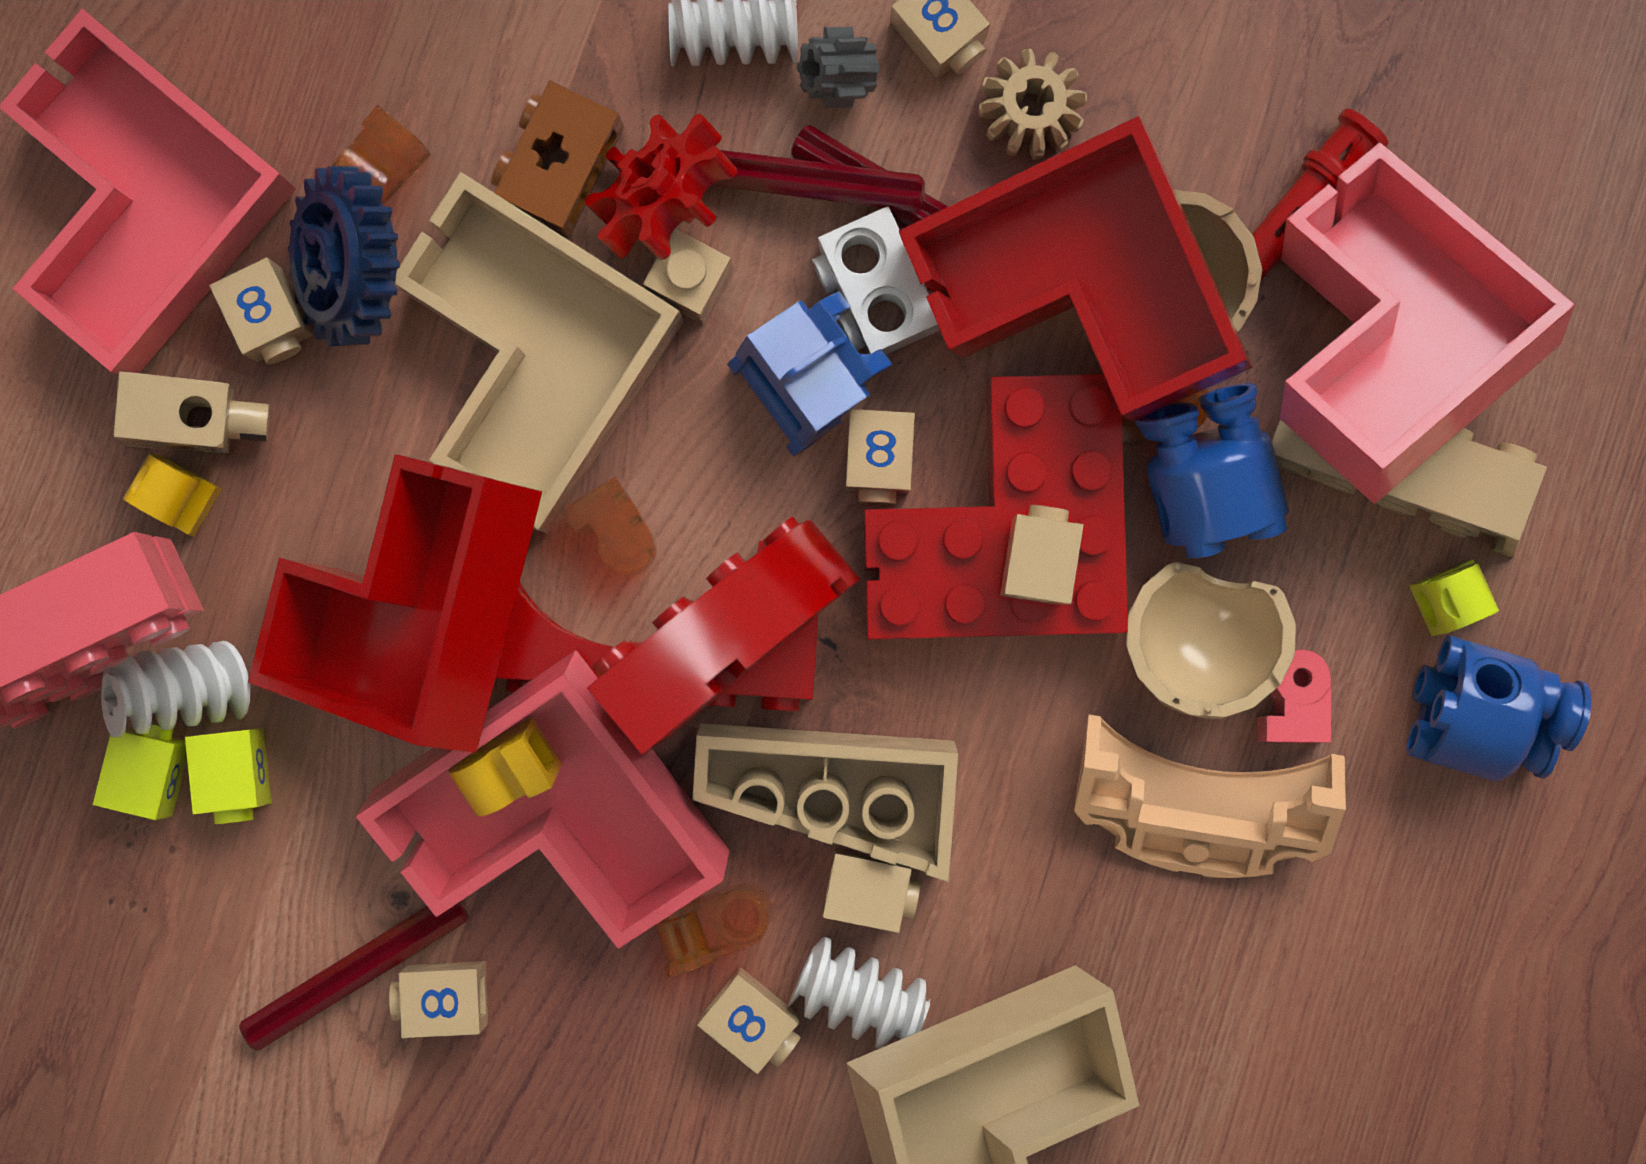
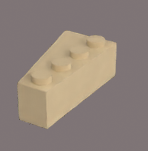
[1272,419,1547,558]
[692,723,958,882]

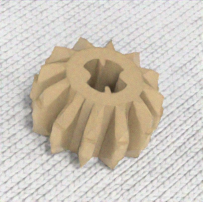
[978,48,1087,160]

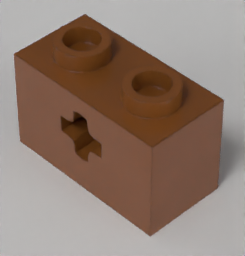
[491,80,624,239]

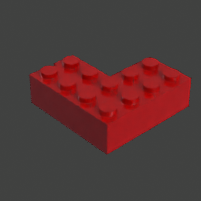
[898,116,1253,422]
[863,374,1128,640]
[247,454,543,753]

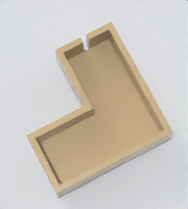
[395,172,684,534]
[846,965,1139,1164]

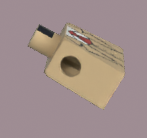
[114,371,270,454]

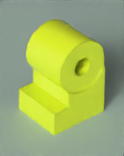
[1409,559,1499,636]

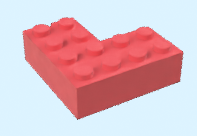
[0,8,296,375]
[1280,143,1575,504]
[0,532,204,729]
[355,650,730,949]

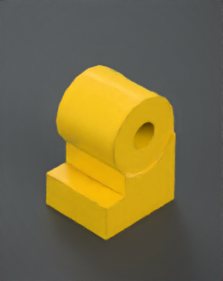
[123,453,222,537]
[448,717,562,817]

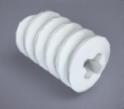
[668,0,798,67]
[101,641,251,737]
[787,937,931,1049]

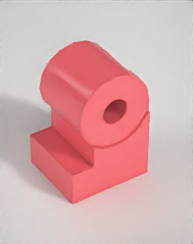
[1257,649,1331,743]

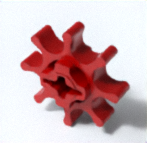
[585,113,737,260]

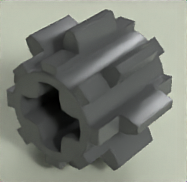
[797,27,880,108]

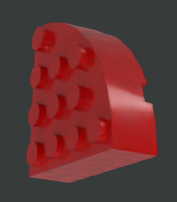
[587,516,861,755]

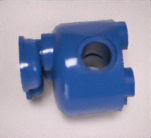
[1135,383,1289,558]
[1406,635,1591,781]

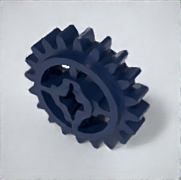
[288,166,400,347]

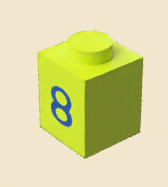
[93,721,187,820]
[185,728,272,824]

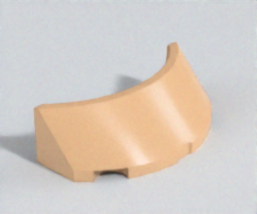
[1074,714,1346,878]

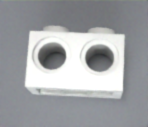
[812,206,939,355]

